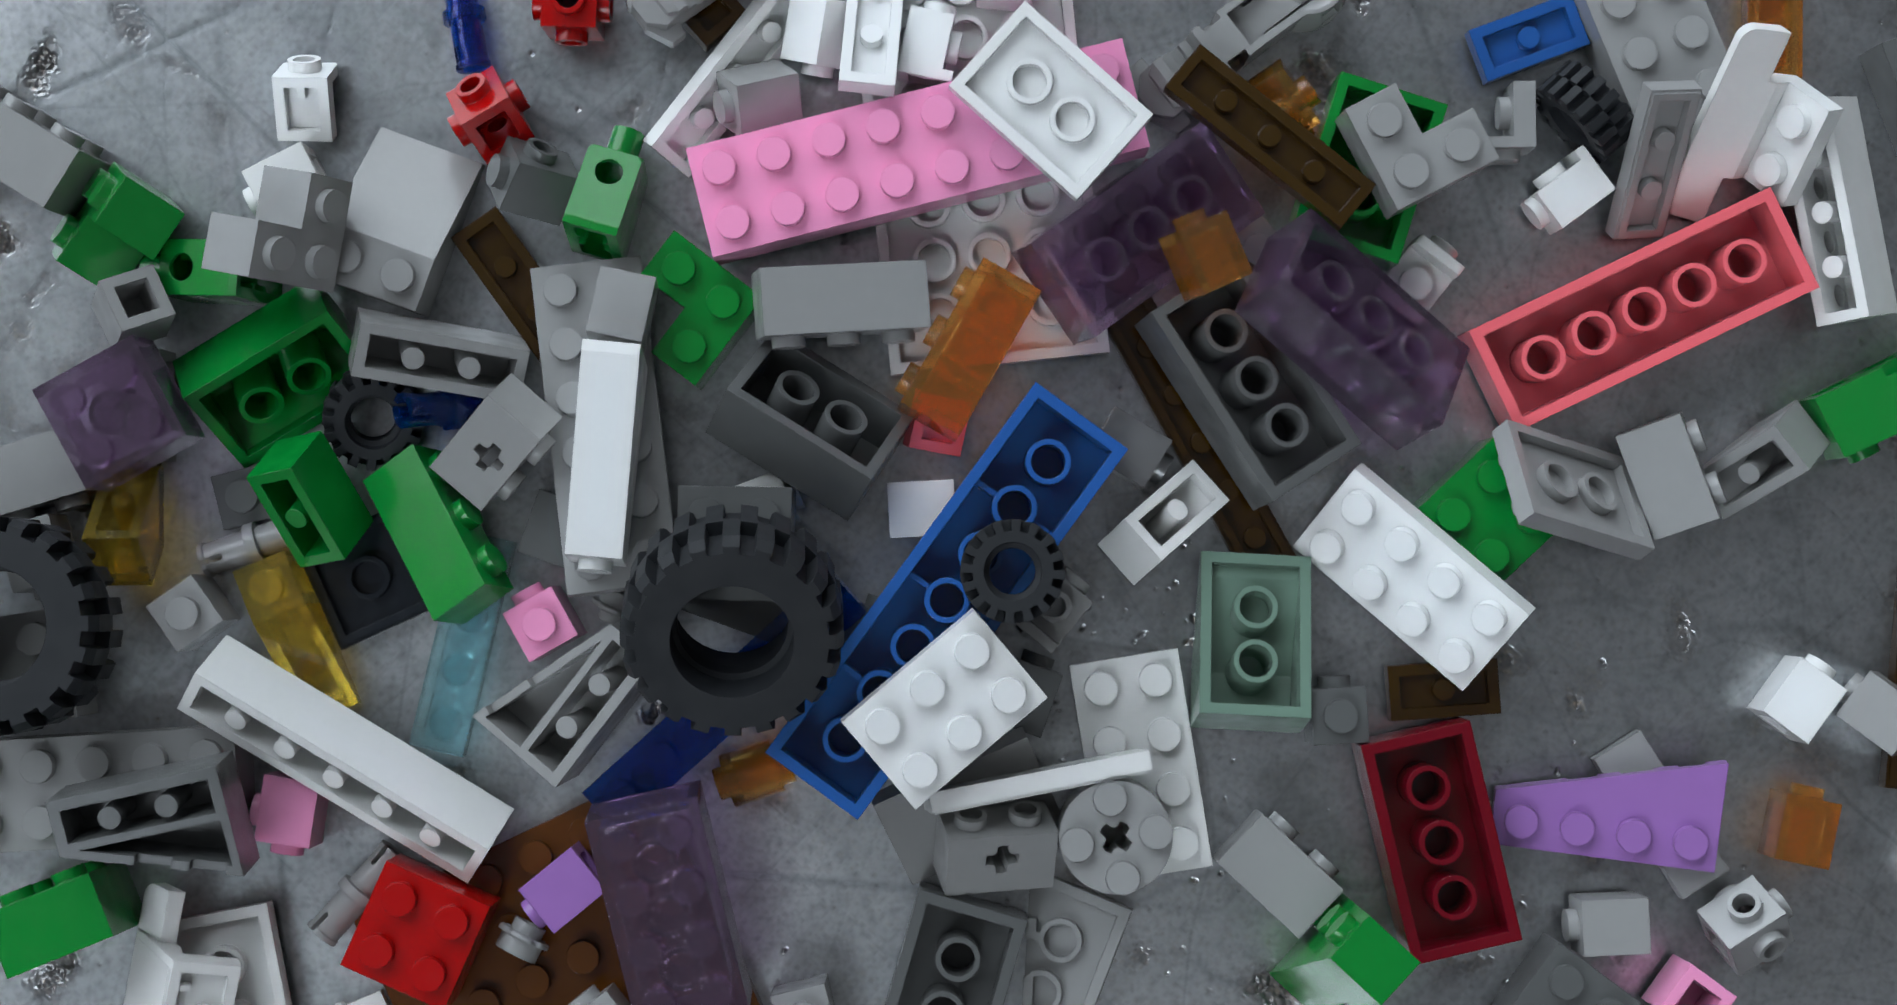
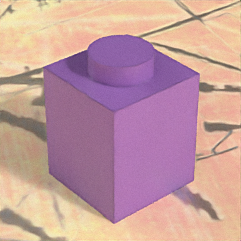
[519,841,613,933]

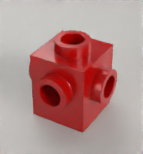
[532,0,614,47]
[446,65,535,165]

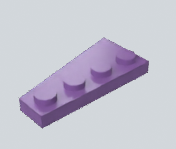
[1492,760,1729,873]

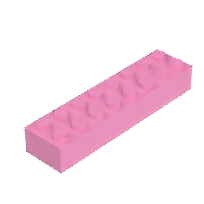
[685,38,1150,265]

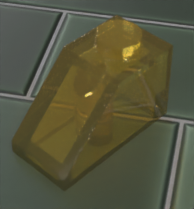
[81,462,164,586]

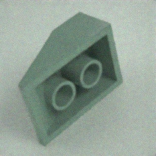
[1190,551,1312,733]

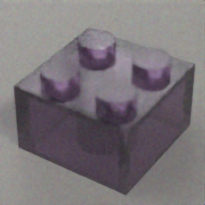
[32,335,206,491]

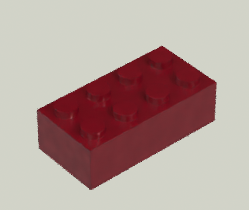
[1351,717,1522,964]

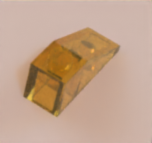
[232,551,361,708]

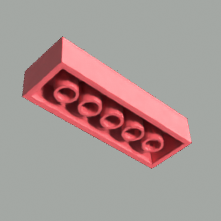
[1456,187,1819,426]

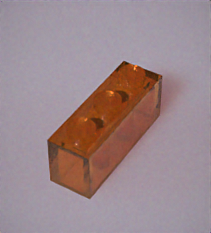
[895,257,1042,442]

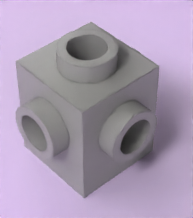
[1697,875,1795,977]

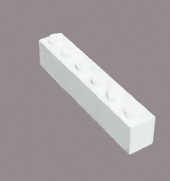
[177,635,514,883]

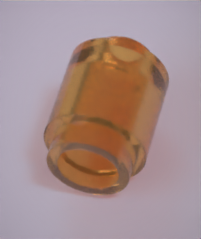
[712,738,797,807]

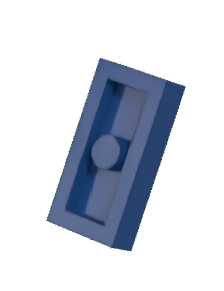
[1464,0,1590,86]

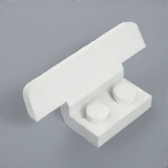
[1669,22,1844,221]
[123,882,241,1005]

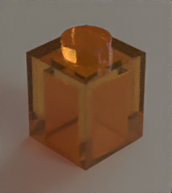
[1158,208,1253,302]
[1757,782,1842,870]

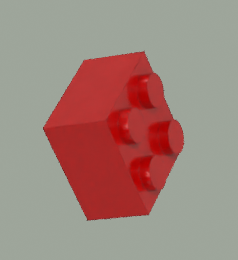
[340,853,501,1005]

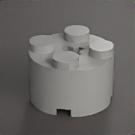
[1057,777,1173,895]

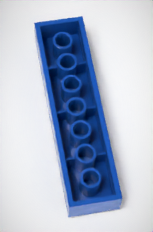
[765,382,1128,820]

